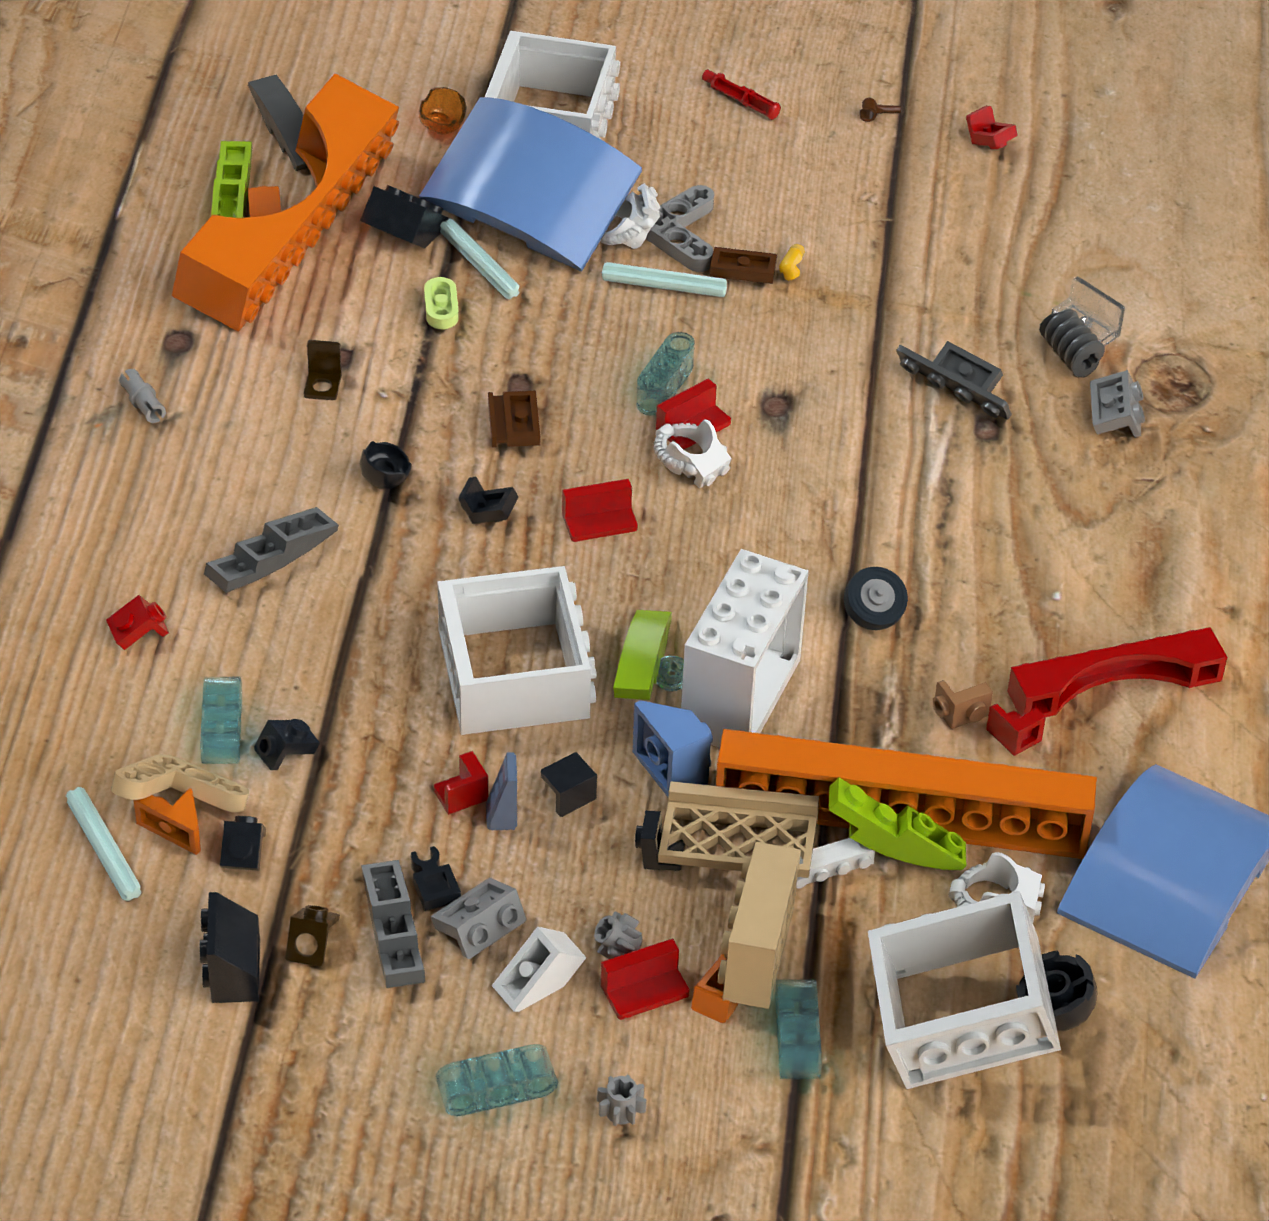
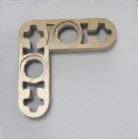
[111,754,249,812]

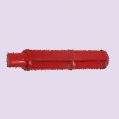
[702,69,781,120]

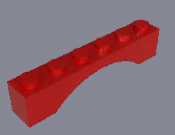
[1007,627,1228,717]

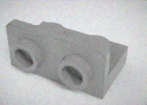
[1090,370,1145,438]
[431,877,526,959]

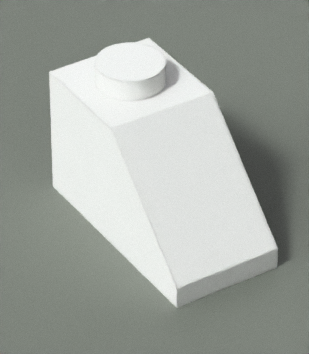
[492,927,586,1012]

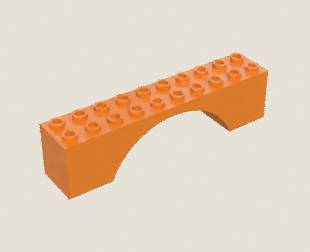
[172,74,399,332]

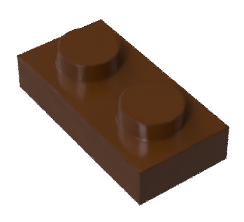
[710,247,777,284]

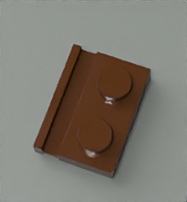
[488,390,540,448]

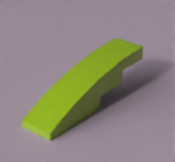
[211,141,252,218]
[613,610,672,700]

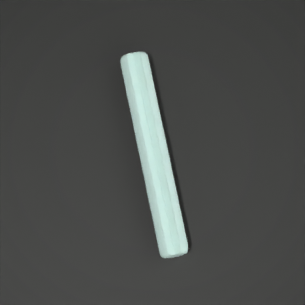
[440,219,519,299]
[602,262,727,297]
[66,787,141,901]

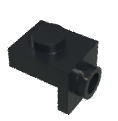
[459,477,519,524]
[254,719,320,770]
[635,810,686,871]
[220,816,266,871]

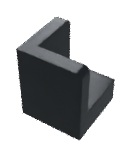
[541,752,597,817]

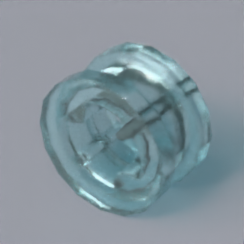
[657,655,684,691]

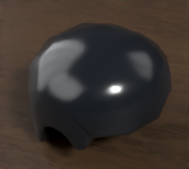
[360,441,412,489]

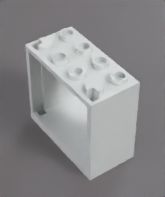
[485,31,621,139]
[681,549,809,748]
[437,566,597,735]
[868,891,1061,1089]

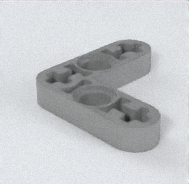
[646,185,714,272]

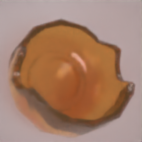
[418,87,467,135]

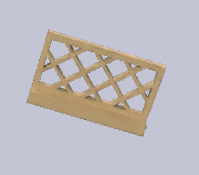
[658,781,819,878]

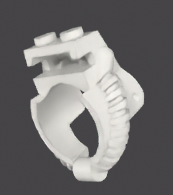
[600,183,660,249]
[654,419,732,488]
[949,852,1045,923]

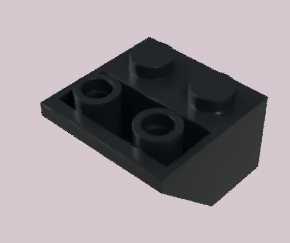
[360,185,451,248]
[200,892,260,1003]

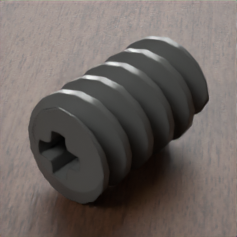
[1039,309,1105,377]

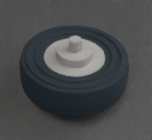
[844,567,908,630]

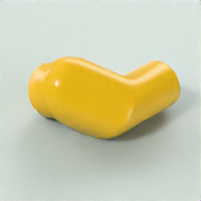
[779,244,805,281]

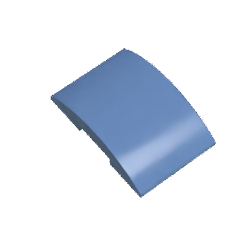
[419,97,642,272]
[1057,764,1269,979]

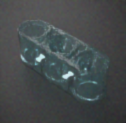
[636,332,695,416]
[200,676,242,764]
[775,979,822,1079]
[435,1044,558,1116]

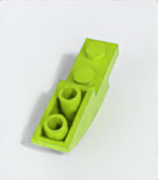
[829,777,967,870]

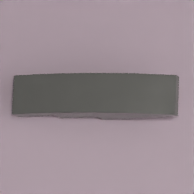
[248,75,308,171]
[204,507,339,593]
[361,860,425,988]

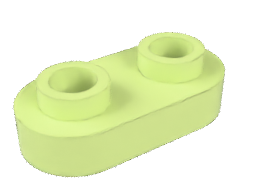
[424,277,459,330]

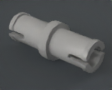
[119,369,166,423]

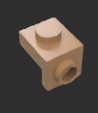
[933,680,993,729]

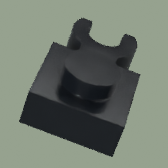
[411,846,461,911]

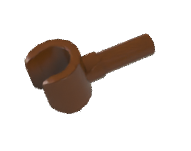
[860,97,901,122]

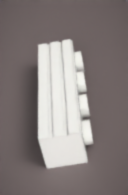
[796,838,875,888]

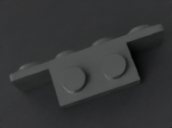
[896,341,1012,420]

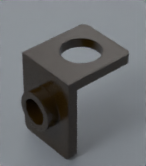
[304,340,342,400]
[285,905,340,966]

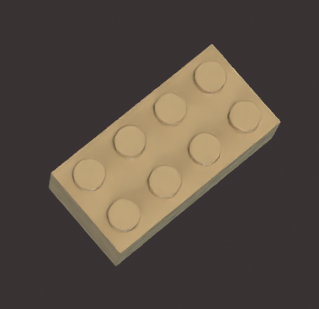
[717,842,801,1009]

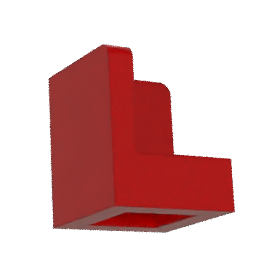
[986,703,1046,756]
[434,751,489,815]

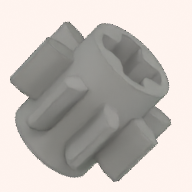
[594,911,642,959]
[597,1075,647,1126]

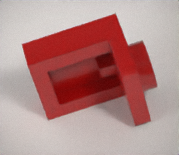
[966,105,1018,149]
[106,595,169,650]

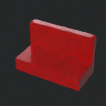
[656,378,731,450]
[562,479,638,542]
[601,938,690,1020]

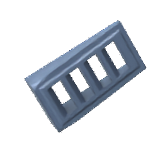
[486,752,517,830]

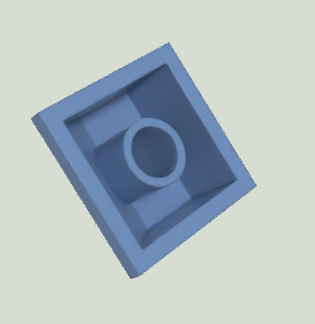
[632,700,713,797]

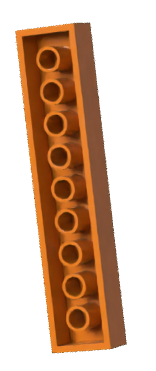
[716,729,1097,859]

